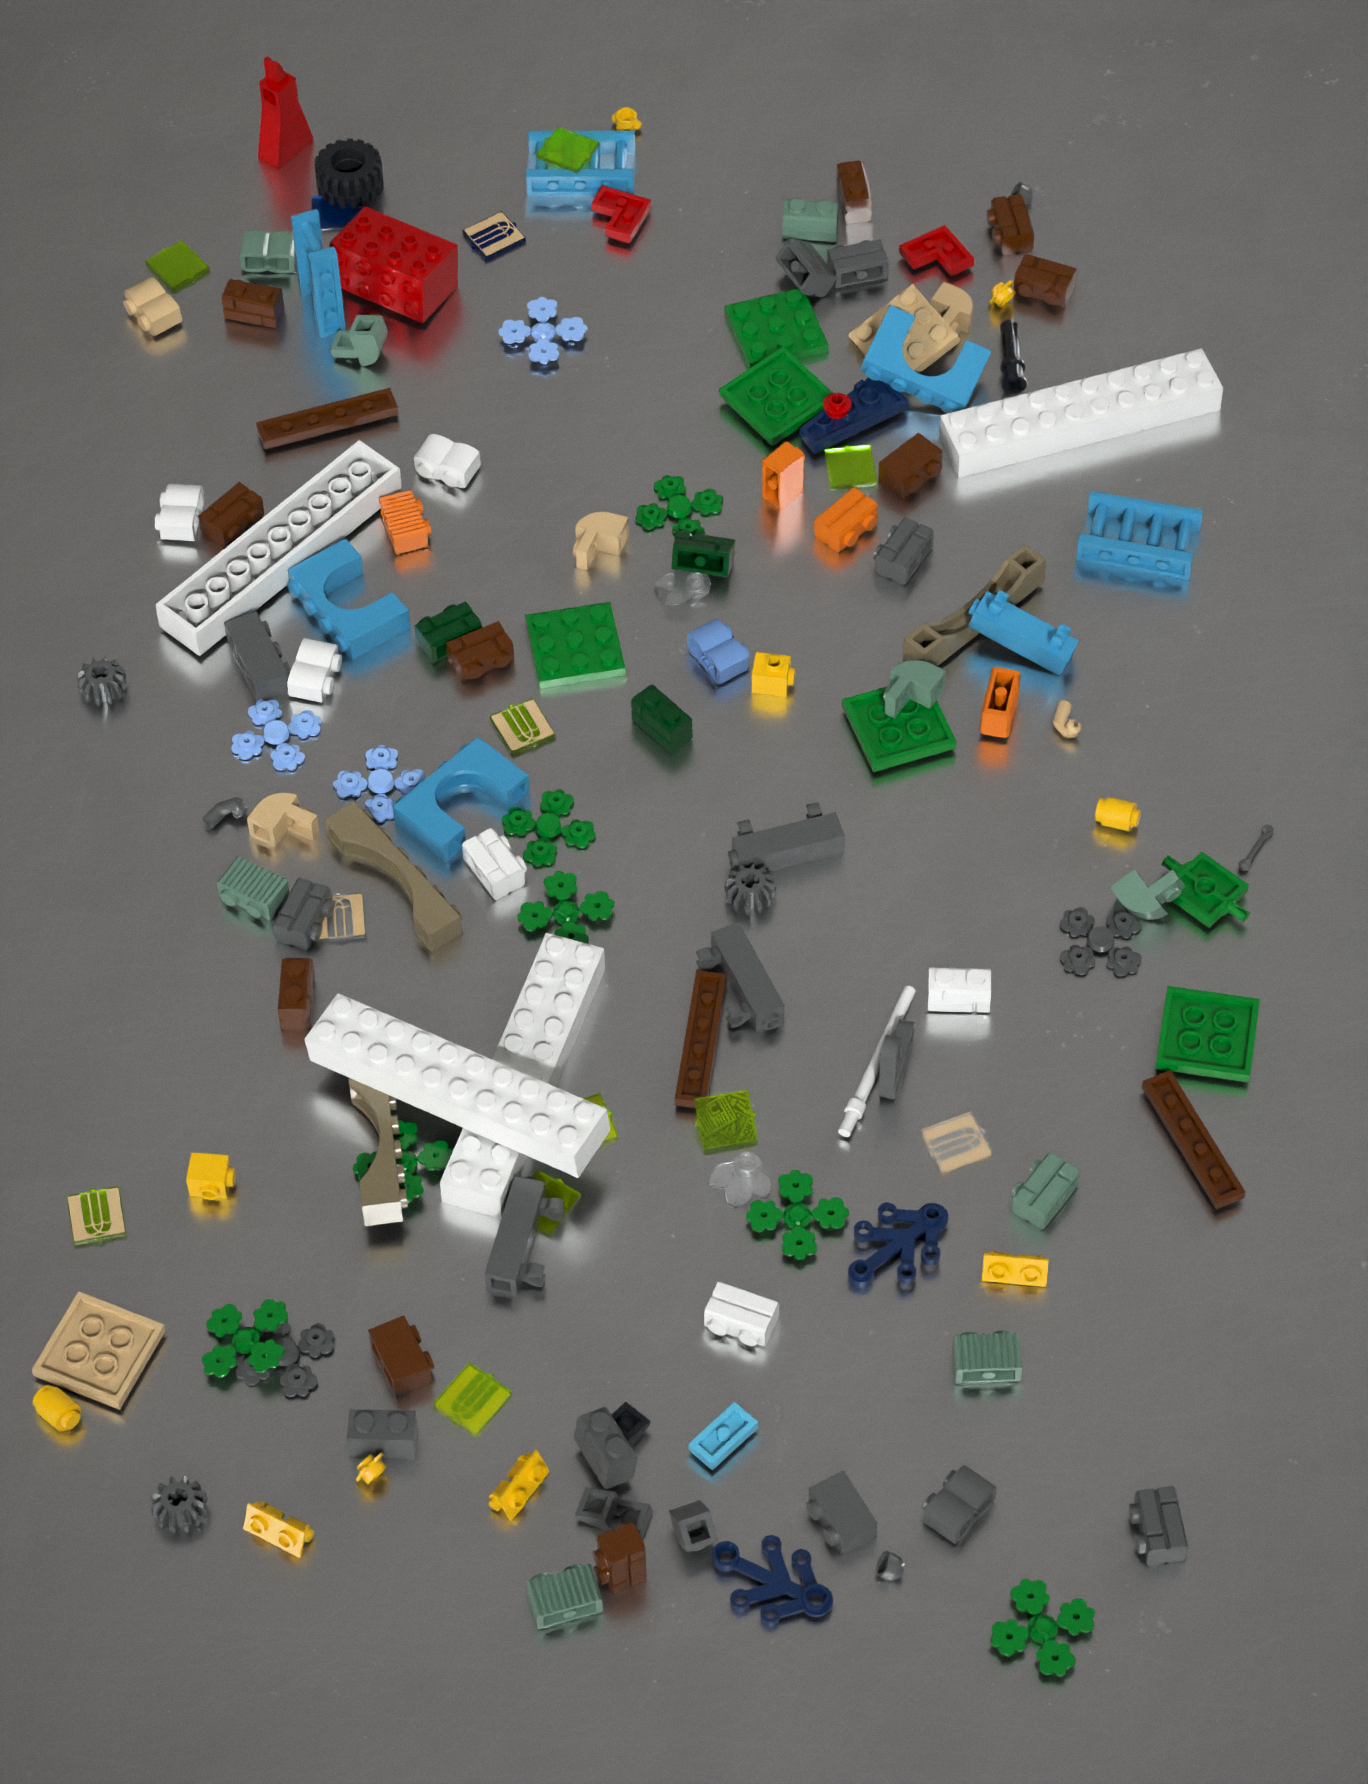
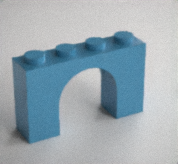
[860,305,992,414]
[287,538,410,660]
[393,737,530,863]

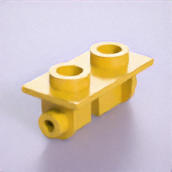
[982,1250,1049,1287]
[488,1450,550,1521]
[243,1501,314,1558]

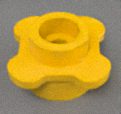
[612,107,641,131]
[988,280,1016,307]
[355,1452,387,1485]

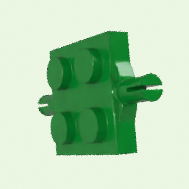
[1161,851,1250,928]

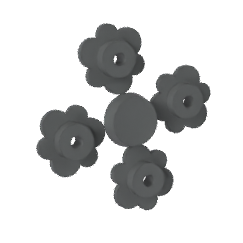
[1060,907,1142,977]
[236,1321,334,1397]

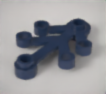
[848,1202,949,1289]
[712,1535,833,1627]

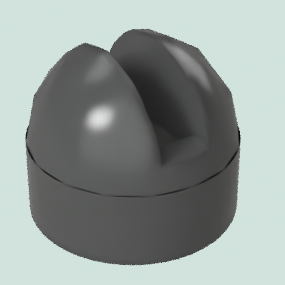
[1011,182,1033,205]
[876,1551,904,1581]

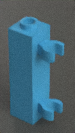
[968,590,1079,676]

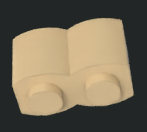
[123,277,183,336]

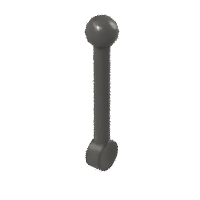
[1238,825,1274,871]

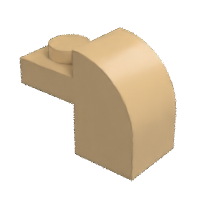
[931,282,973,335]
[573,512,629,571]
[247,793,320,847]

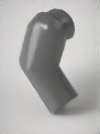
[202,797,248,829]

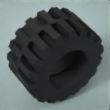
[314,139,384,209]

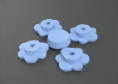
[499,297,588,364]
[231,699,321,771]
[333,745,425,823]

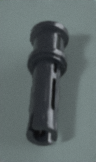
[1000,320,1027,394]

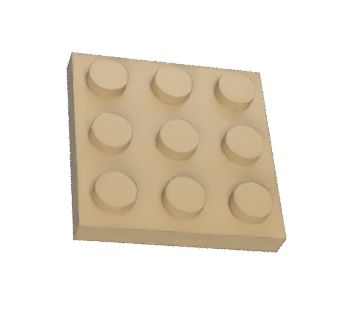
[847,284,961,373]
[32,1291,166,1410]

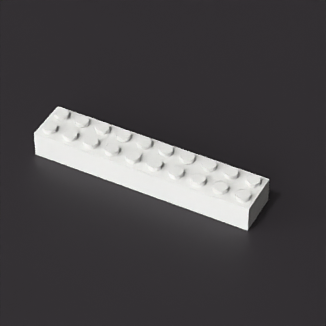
[939,348,1223,478]
[155,440,402,656]
[440,933,605,1219]
[304,993,610,1178]

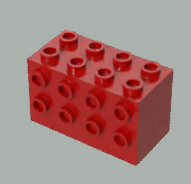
[330,206,458,323]

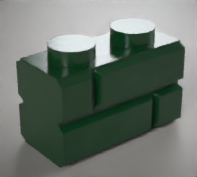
[671,531,736,578]
[414,601,482,663]
[631,684,693,753]

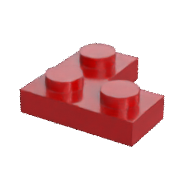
[591,185,652,243]
[899,225,975,276]

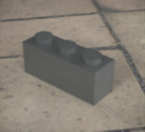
[224,611,291,701]

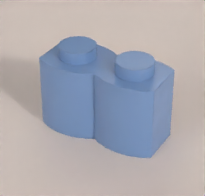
[687,618,750,684]

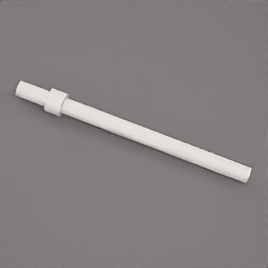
[838,986,916,1137]

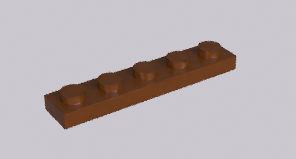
[256,388,399,450]
[675,970,727,1109]
[1142,1070,1245,1210]

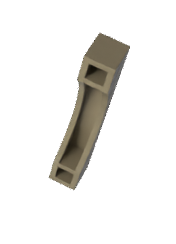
[903,544,1046,666]
[325,801,463,952]
[349,1078,408,1226]

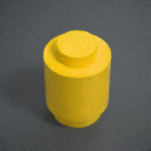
[1095,796,1141,832]
[32,1385,81,1432]

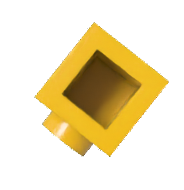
[752,652,796,697]
[186,1152,236,1200]

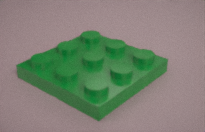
[725,288,829,368]
[719,346,833,446]
[525,602,626,689]
[842,686,957,772]
[1155,986,1260,1083]

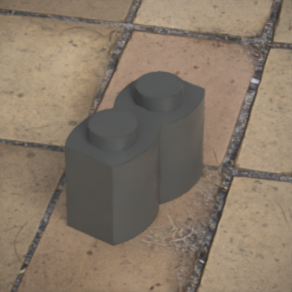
[922,1465,997,1544]

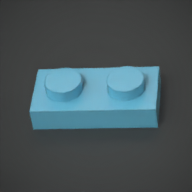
[688,1402,758,1470]

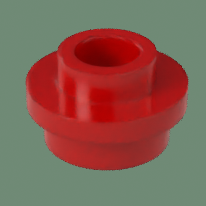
[823,393,851,419]

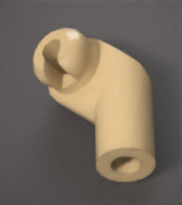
[1052,700,1081,738]

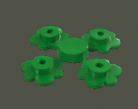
[635,475,723,539]
[502,789,596,867]
[517,871,615,944]
[353,1120,453,1203]
[746,1170,849,1260]
[201,1299,289,1378]
[990,1579,1095,1676]

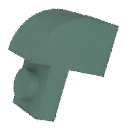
[330,315,388,366]
[883,660,946,719]
[1110,869,1186,920]

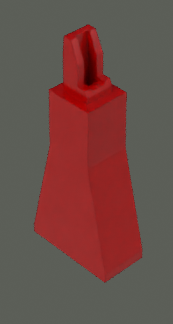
[258,56,314,170]

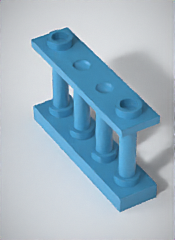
[526,131,635,196]
[291,209,346,338]
[1076,491,1203,580]

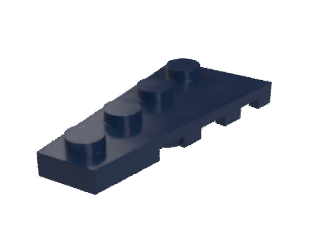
[799,378,909,454]

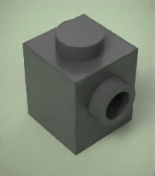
[669,1500,718,1552]

